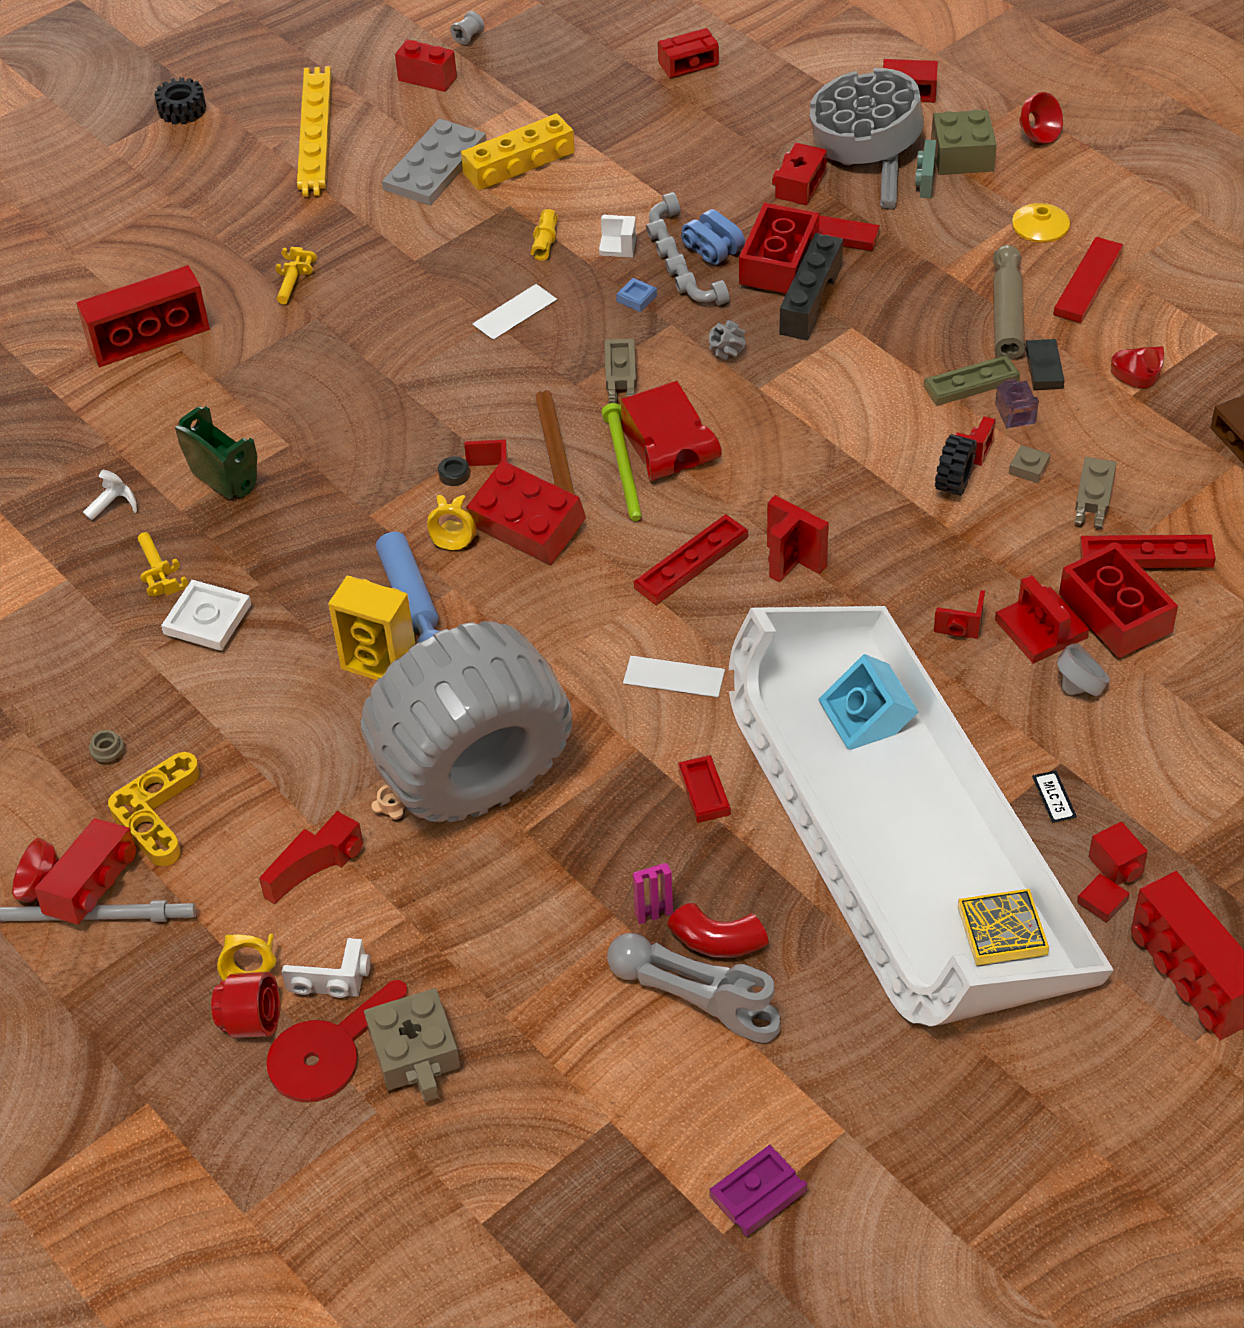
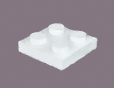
[161,580,251,651]

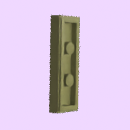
[923,355,1020,406]

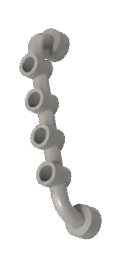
[646,192,730,306]

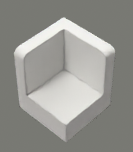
[599,215,637,258]

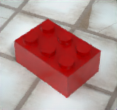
[739,202,819,293]
[466,460,586,566]
[1059,542,1178,658]

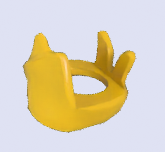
[427,495,477,550]
[217,934,276,981]

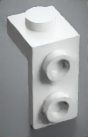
[282,938,371,998]

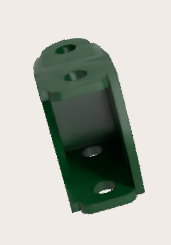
[175,406,258,499]

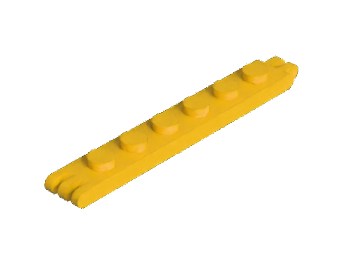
[297,66,332,197]

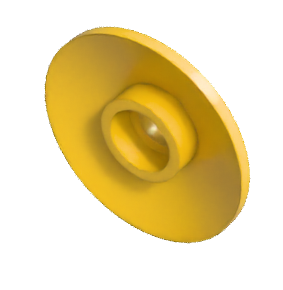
[1012,203,1070,243]

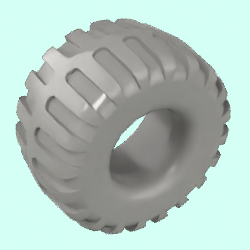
[361,621,572,822]

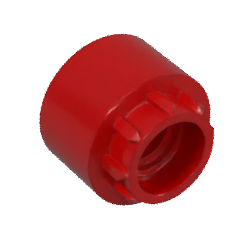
[211,972,280,1038]

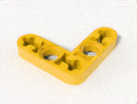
[108,752,200,866]

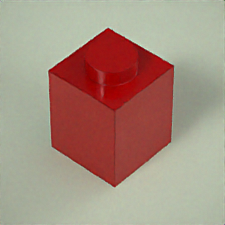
[1088,821,1148,885]

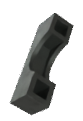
[779,233,843,341]

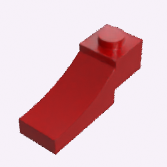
[259,811,364,904]

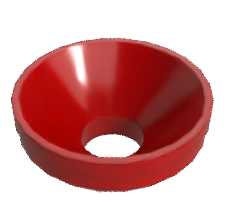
[1019,92,1063,144]
[12,838,59,903]

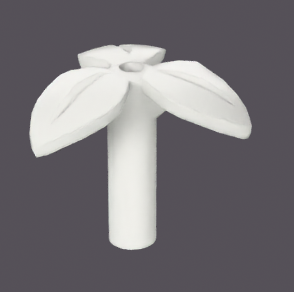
[83,470,137,521]

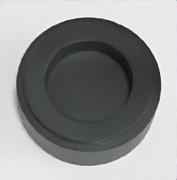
[438,456,470,486]

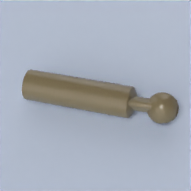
[992,245,1025,360]

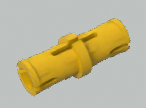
[531,209,558,260]

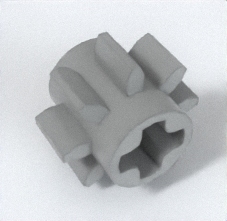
[709,320,745,360]

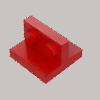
[767,495,829,583]
[995,575,1089,664]

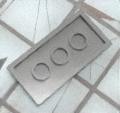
[382,119,487,205]

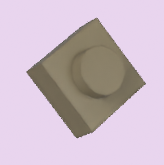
[1009,445,1051,483]

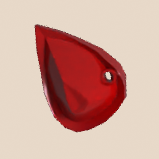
[1111,346,1164,389]

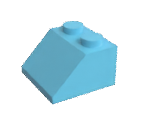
[818,654,919,750]

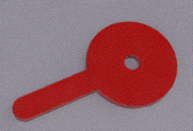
[266,980,408,1103]

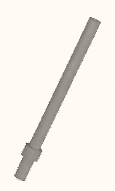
[0,900,197,922]

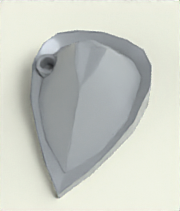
[1057,644,1110,696]

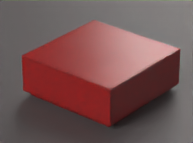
[1077,873,1130,923]

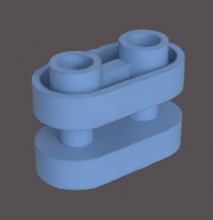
[681,209,745,265]

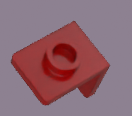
[464,439,508,466]
[933,590,985,639]

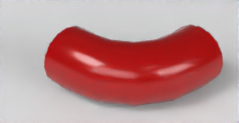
[667,903,769,958]

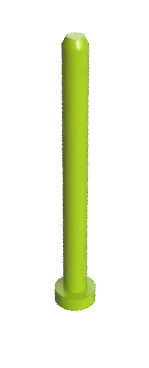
[601,403,642,522]

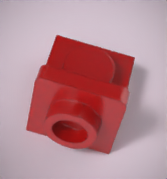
[955,416,996,466]

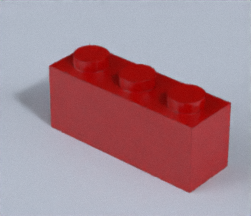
[35,818,136,925]

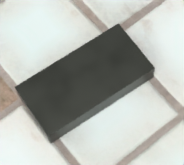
[1025,339,1065,390]

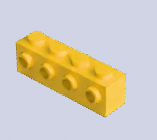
[461,113,575,191]

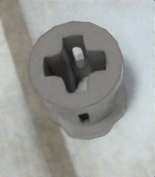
[450,11,485,45]

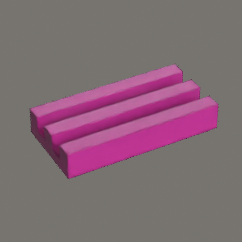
[632,863,673,925]

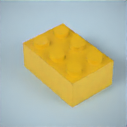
[328,575,415,680]

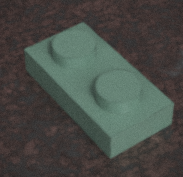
[915,140,936,198]

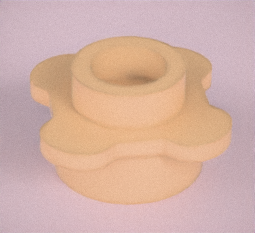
[371,785,405,820]

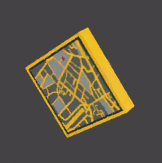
[957,889,1049,966]

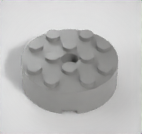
[809,68,924,165]

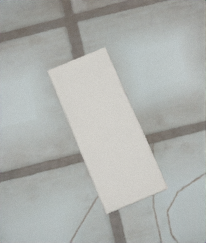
[473,284,557,339]
[623,656,725,697]

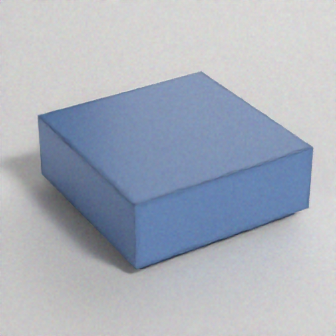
[616,278,657,312]

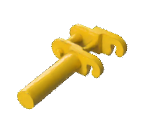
[275,247,317,304]
[138,532,189,597]

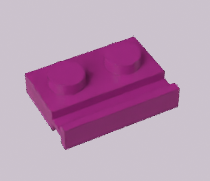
[709,1144,807,1237]

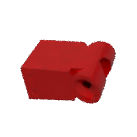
[621,380,722,482]

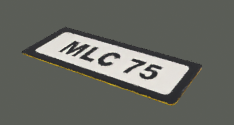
[1032,770,1077,823]

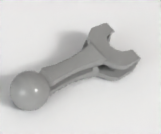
[607,933,781,1043]

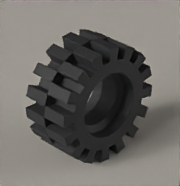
[154,77,206,125]
[935,434,977,496]

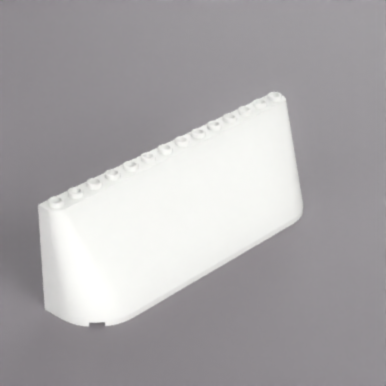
[729,606,1114,1026]

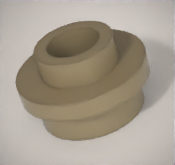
[89,730,124,762]

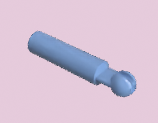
[376,532,439,643]

